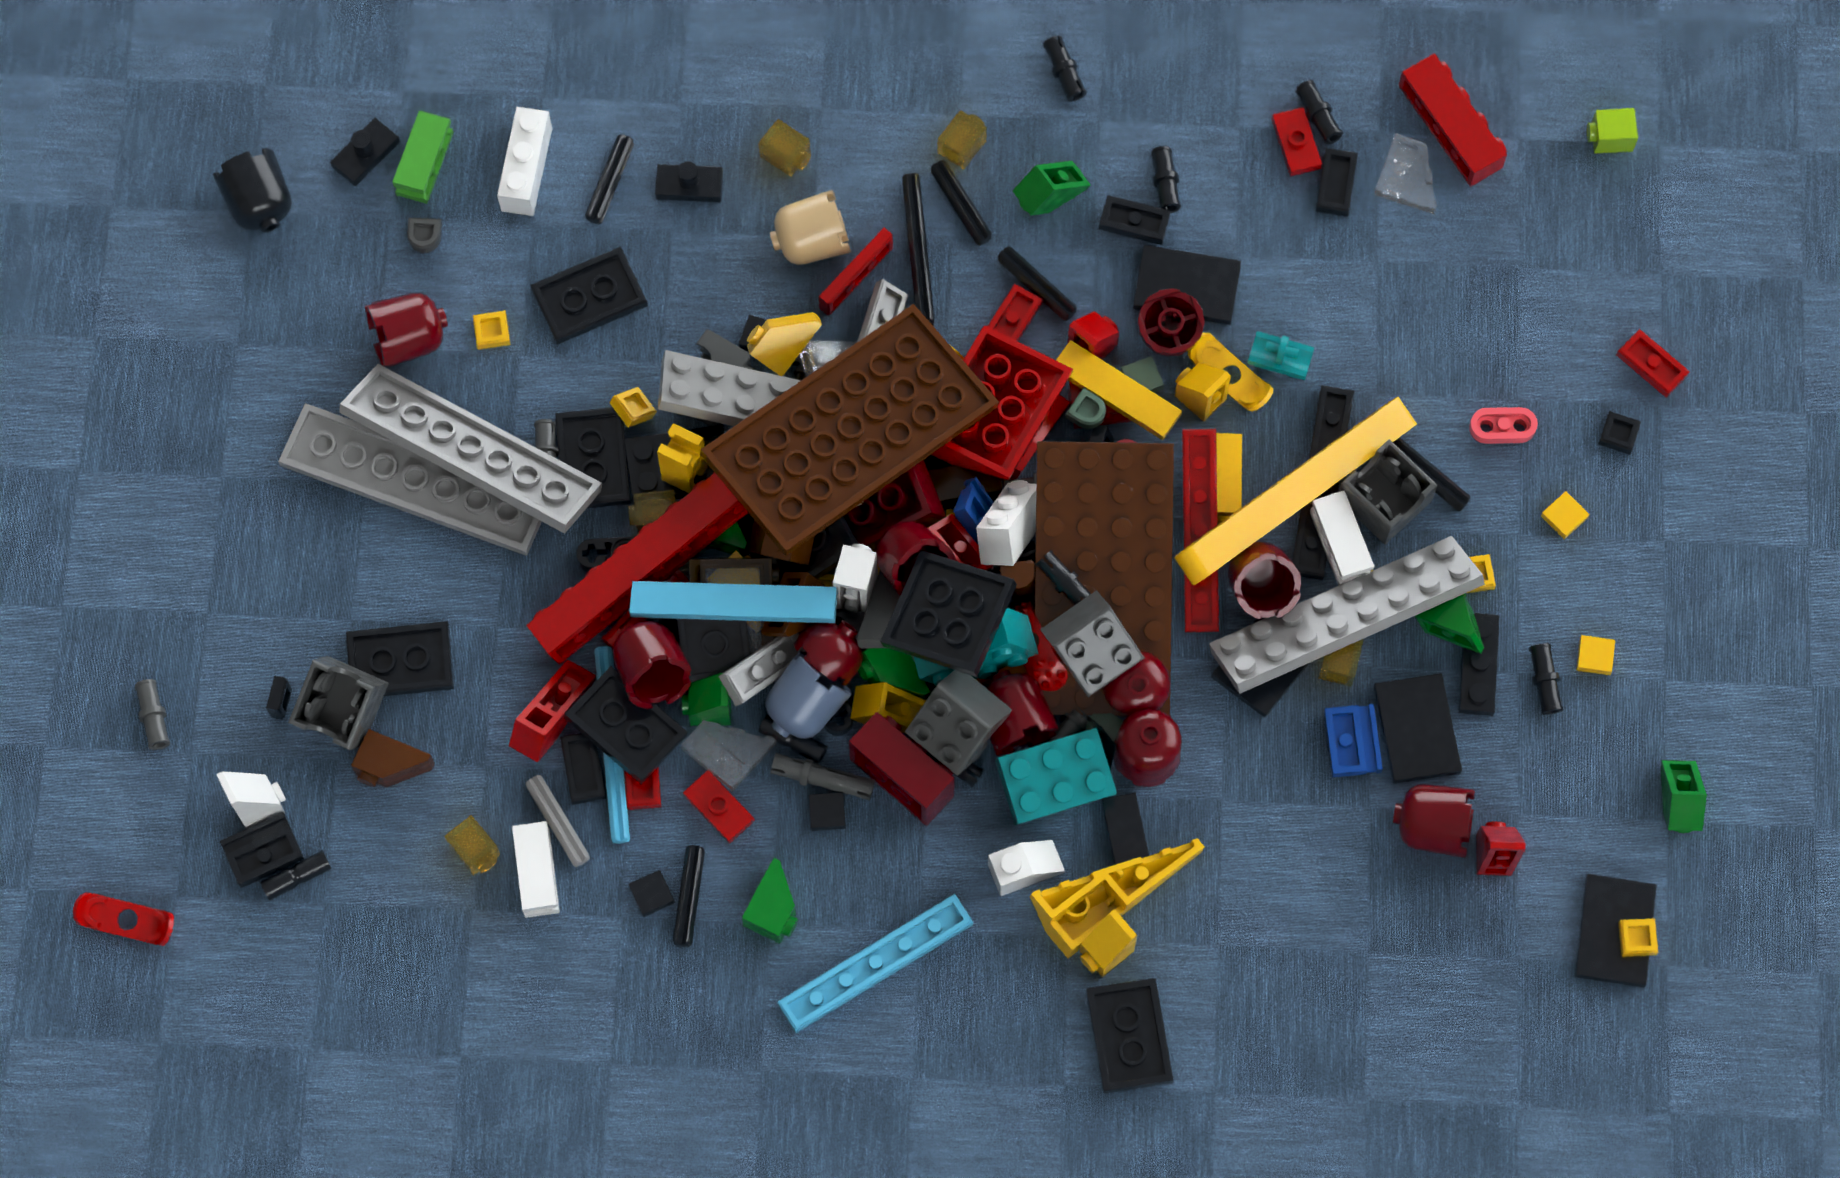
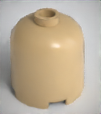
[770,190,851,265]

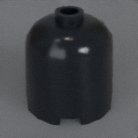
[213,148,292,233]

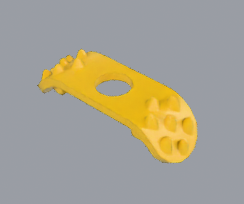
[1188,332,1273,412]

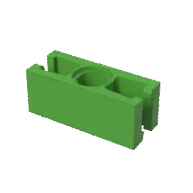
[392,110,454,204]

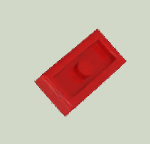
[1271,107,1322,177]
[1616,329,1690,398]
[683,770,755,844]

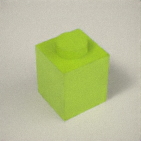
[1587,108,1638,154]

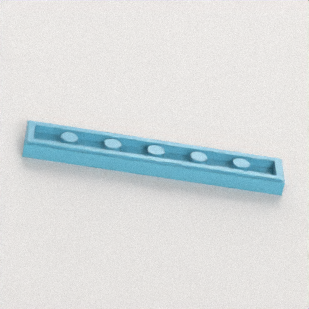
[629,581,838,623]
[777,894,973,1033]

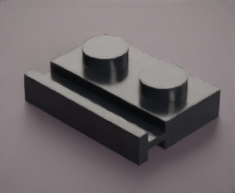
[220,812,304,888]

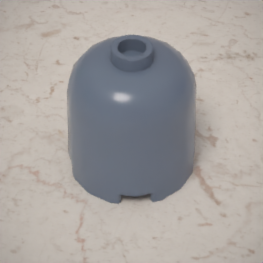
[765,651,851,739]

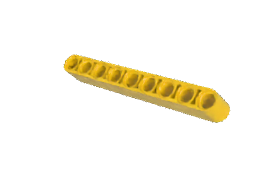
[1174,396,1417,585]

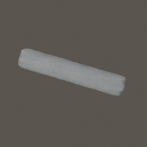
[526,775,590,867]

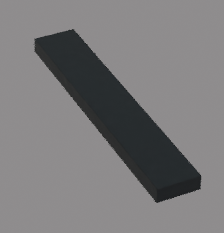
[1292,385,1354,580]

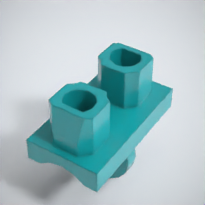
[1247,331,1315,380]

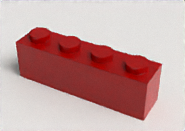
[1398,53,1507,187]

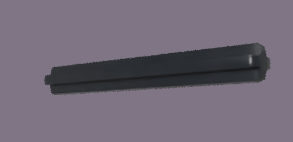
[902,173,935,325]

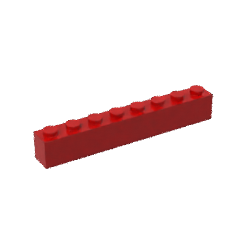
[526,473,748,665]

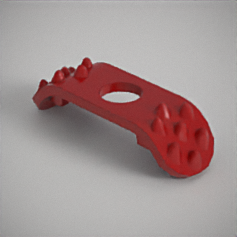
[1015,601,1068,691]
[73,892,174,946]

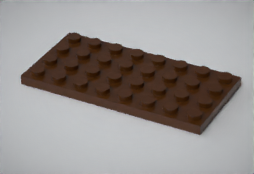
[700,304,999,556]
[1034,441,1174,716]

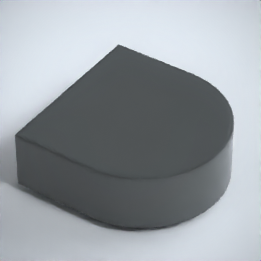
[407,218,442,253]

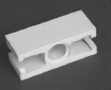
[1310,490,1374,586]
[512,821,560,918]

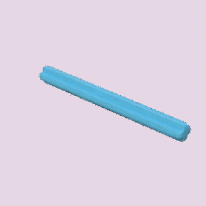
[594,646,630,844]

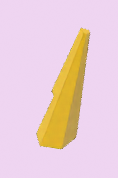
[1030,838,1205,959]

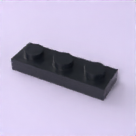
[1459,613,1500,716]

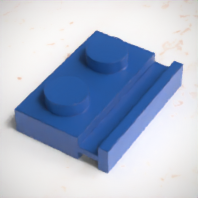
[953,477,994,544]
[1323,704,1383,778]

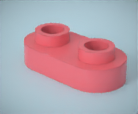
[1469,407,1538,444]

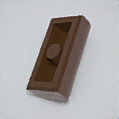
[1000,560,1035,601]

